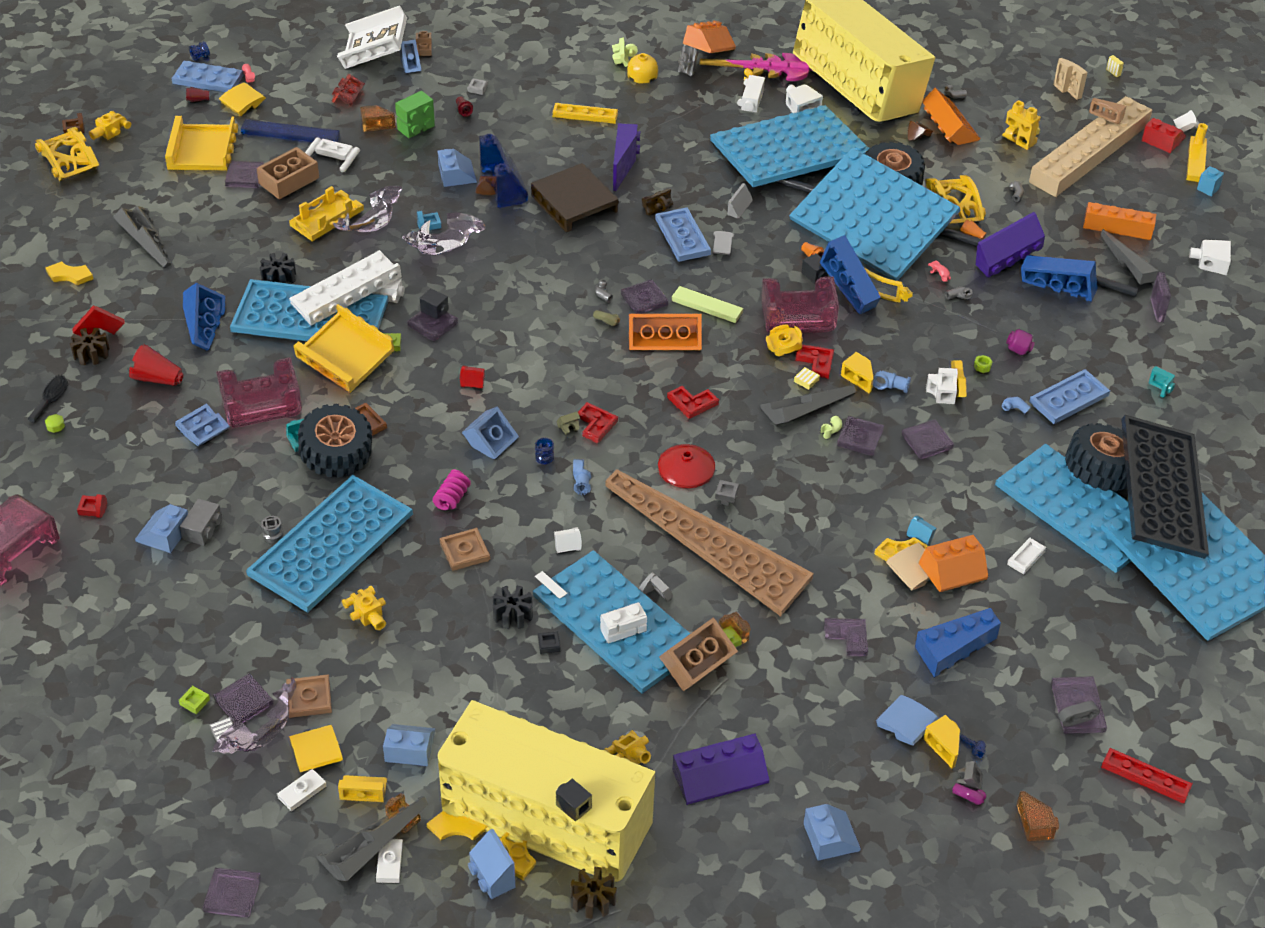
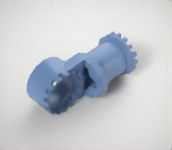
[873,370,911,393]
[573,459,591,495]

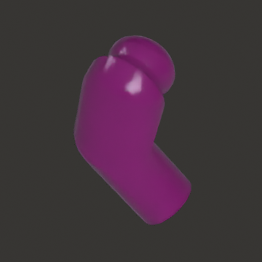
[953,783,987,805]

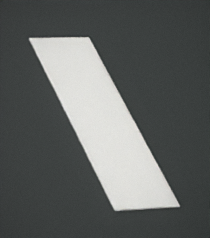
[535,571,568,599]

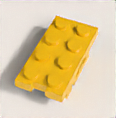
[289,186,364,241]

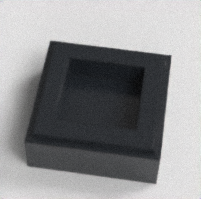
[538,631,561,654]

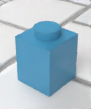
[1197,166,1224,196]

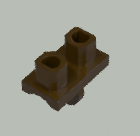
[642,188,674,215]

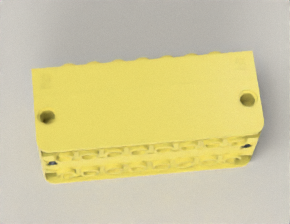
[793,0,936,122]
[438,700,655,882]

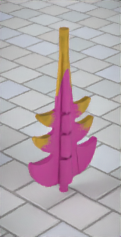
[699,53,813,81]

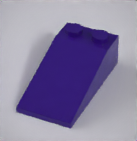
[613,123,641,191]

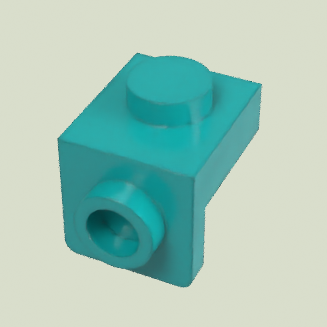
[1148,366,1175,398]
[286,419,304,452]

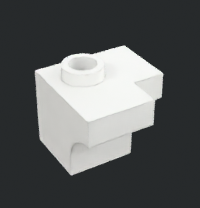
[926,368,958,404]

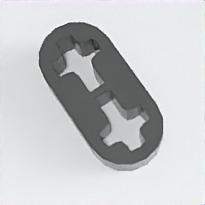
[1058,701,1100,727]

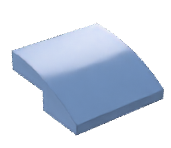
[175,404,230,446]
[876,695,938,745]

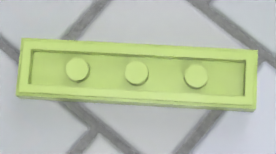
[672,286,743,323]

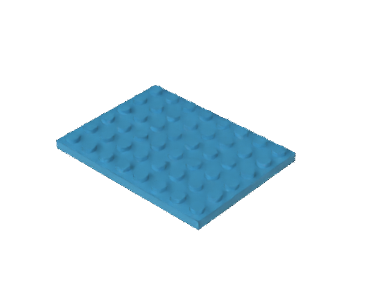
[710,105,869,187]
[789,147,960,281]
[1101,493,1265,641]

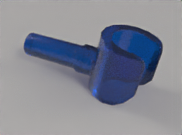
[960,734,986,758]

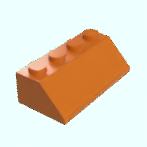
[683,20,736,53]
[922,88,981,145]
[1083,202,1156,240]
[629,314,702,350]

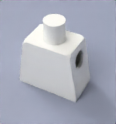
[786,84,823,113]
[1189,240,1231,275]

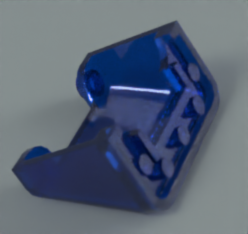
[479,134,528,208]

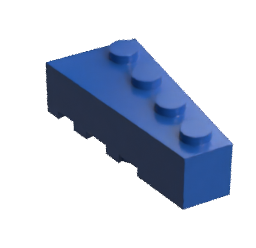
[819,235,881,315]
[1021,255,1097,302]
[915,608,1001,678]

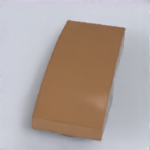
[416,31,432,56]

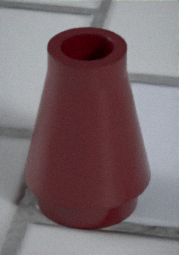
[186,86,209,103]
[456,97,473,116]

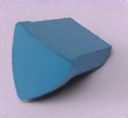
[417,211,442,232]
[907,515,937,545]

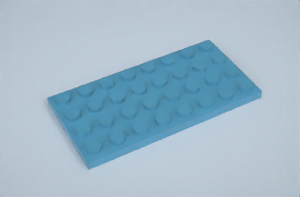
[230,279,389,341]
[995,444,1131,573]
[246,475,413,613]
[533,550,691,694]

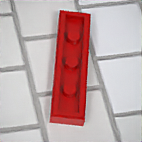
[1101,748,1193,804]

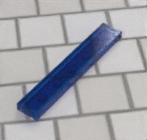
[241,119,340,142]

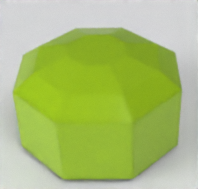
[974,355,993,373]
[45,414,65,433]

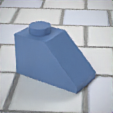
[399,40,421,73]

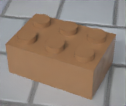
[257,147,319,199]
[659,617,738,691]

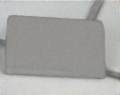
[727,183,752,218]

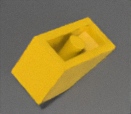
[841,352,874,394]
[924,715,960,768]

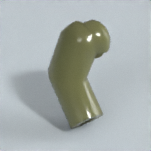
[593,310,620,326]

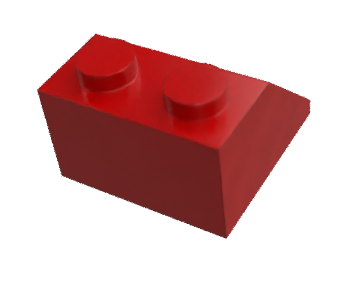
[1142,118,1186,153]

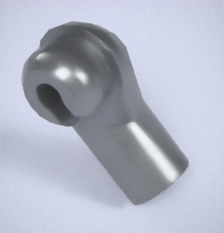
[944,85,967,99]
[1009,180,1025,202]
[595,279,613,303]
[945,286,973,300]

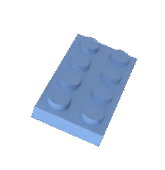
[172,61,243,93]
[655,208,711,262]
[1029,369,1110,424]

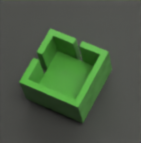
[395,91,435,138]

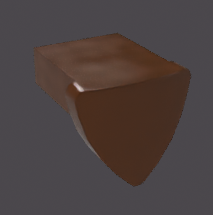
[62,113,85,134]
[908,121,933,141]
[476,176,497,195]

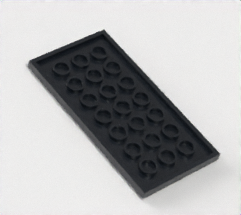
[1121,415,1209,559]

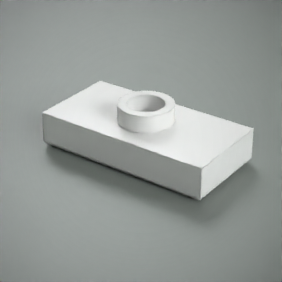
[277,769,326,812]
[376,839,403,883]

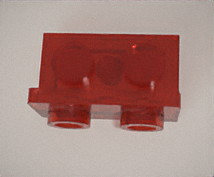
[332,74,365,106]

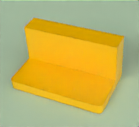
[338,775,387,802]

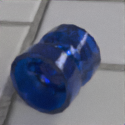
[189,41,210,61]
[535,438,554,464]

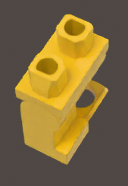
[1002,100,1041,150]

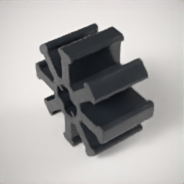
[259,253,296,283]
[493,585,533,629]

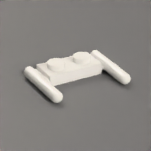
[305,137,360,172]

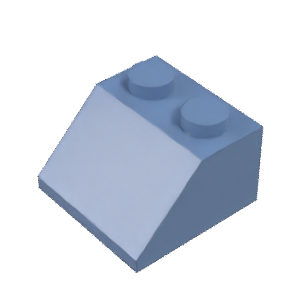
[438,149,477,187]
[462,406,519,459]
[135,504,188,553]
[383,724,435,766]
[803,804,861,860]
[468,829,515,899]

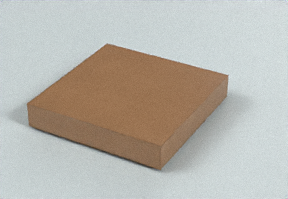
[440,528,490,571]
[286,674,332,718]

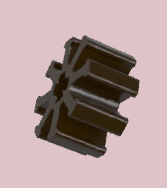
[70,328,110,365]
[571,867,617,919]

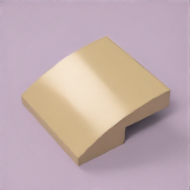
[1053,58,1088,100]
[886,543,930,590]

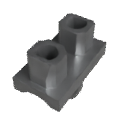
[678,44,699,76]

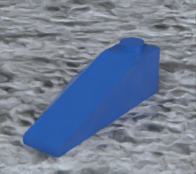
[183,283,225,350]

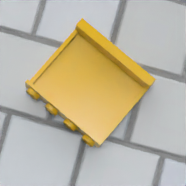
[165,116,238,170]
[293,304,394,393]

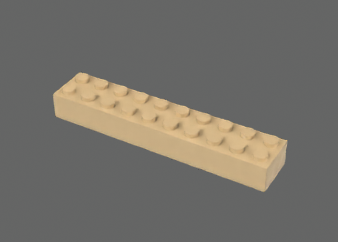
[1029,96,1152,197]

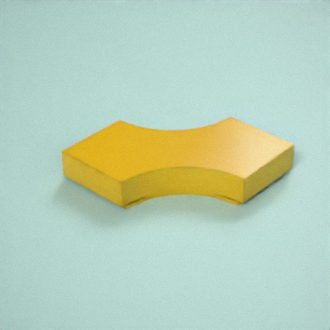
[46,261,94,286]
[951,360,967,397]
[874,537,928,562]
[427,811,488,841]
[500,832,536,880]

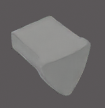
[713,231,734,255]
[639,572,673,602]

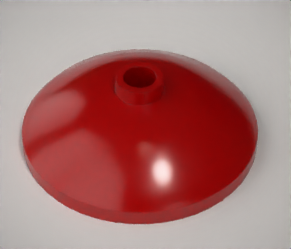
[658,444,715,489]

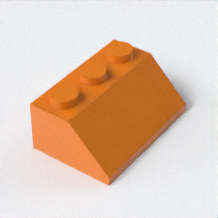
[918,535,988,592]

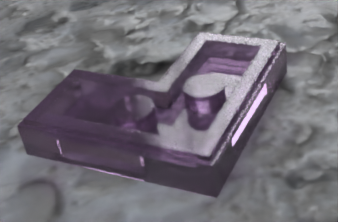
[824,618,868,656]

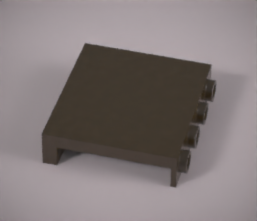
[531,163,619,233]

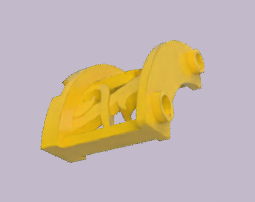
[35,127,99,181]
[925,175,986,224]

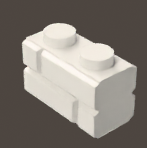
[600,602,647,644]

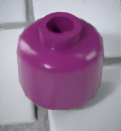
[1006,329,1035,355]

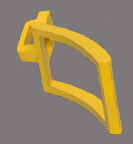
[864,268,913,302]

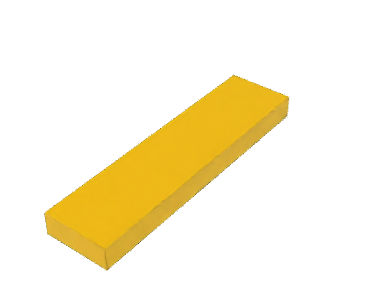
[552,103,618,124]

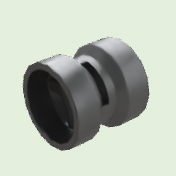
[261,516,283,543]

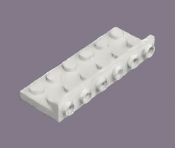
[289,250,402,326]

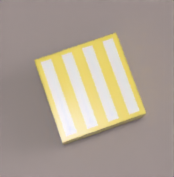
[1106,55,1124,77]
[794,367,820,390]

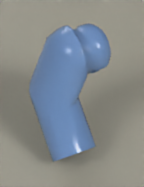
[1002,397,1031,414]

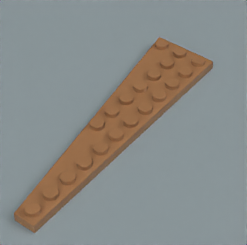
[605,469,814,616]

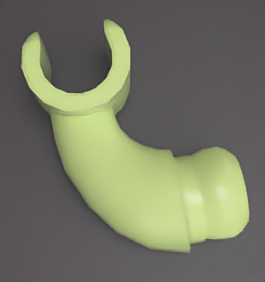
[820,416,842,439]

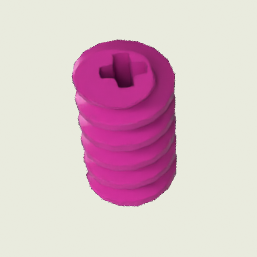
[433,469,471,510]

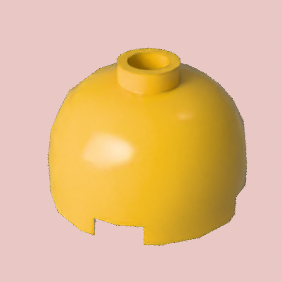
[627,53,658,83]

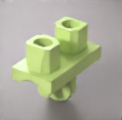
[612,37,638,67]

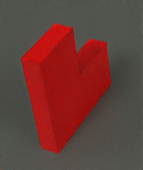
[72,305,125,337]
[795,345,834,379]
[667,386,719,419]
[578,402,618,443]

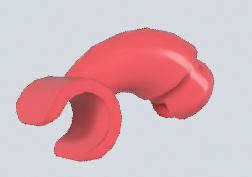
[242,64,255,83]
[928,260,951,282]

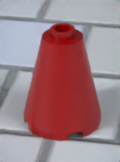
[129,344,184,386]

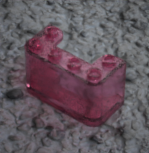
[761,277,839,333]
[216,357,302,427]
[0,494,60,586]

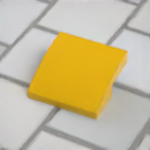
[219,83,266,116]
[289,725,343,772]

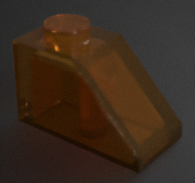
[360,105,396,132]
[1017,791,1059,842]

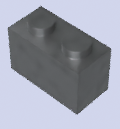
[180,499,223,545]

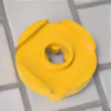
[766,325,803,356]

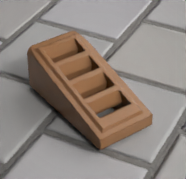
[1089,98,1126,124]

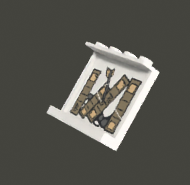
[337,6,407,69]

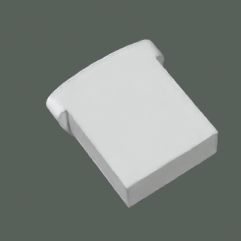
[1173,110,1200,132]
[554,527,582,553]

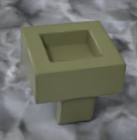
[556,412,580,435]

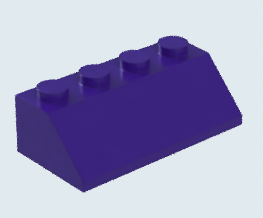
[975,212,1045,277]
[672,733,769,805]

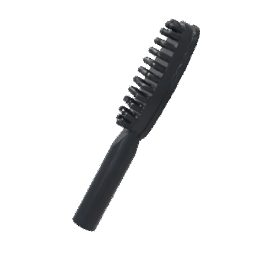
[28,374,68,423]

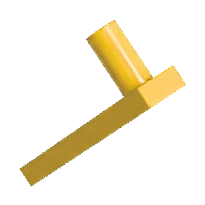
[1186,123,1208,182]

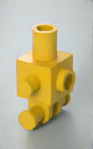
[89,111,131,140]
[342,586,386,630]
[604,730,651,764]

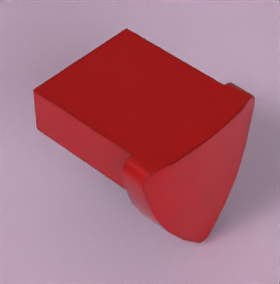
[460,365,485,388]
[77,494,107,518]

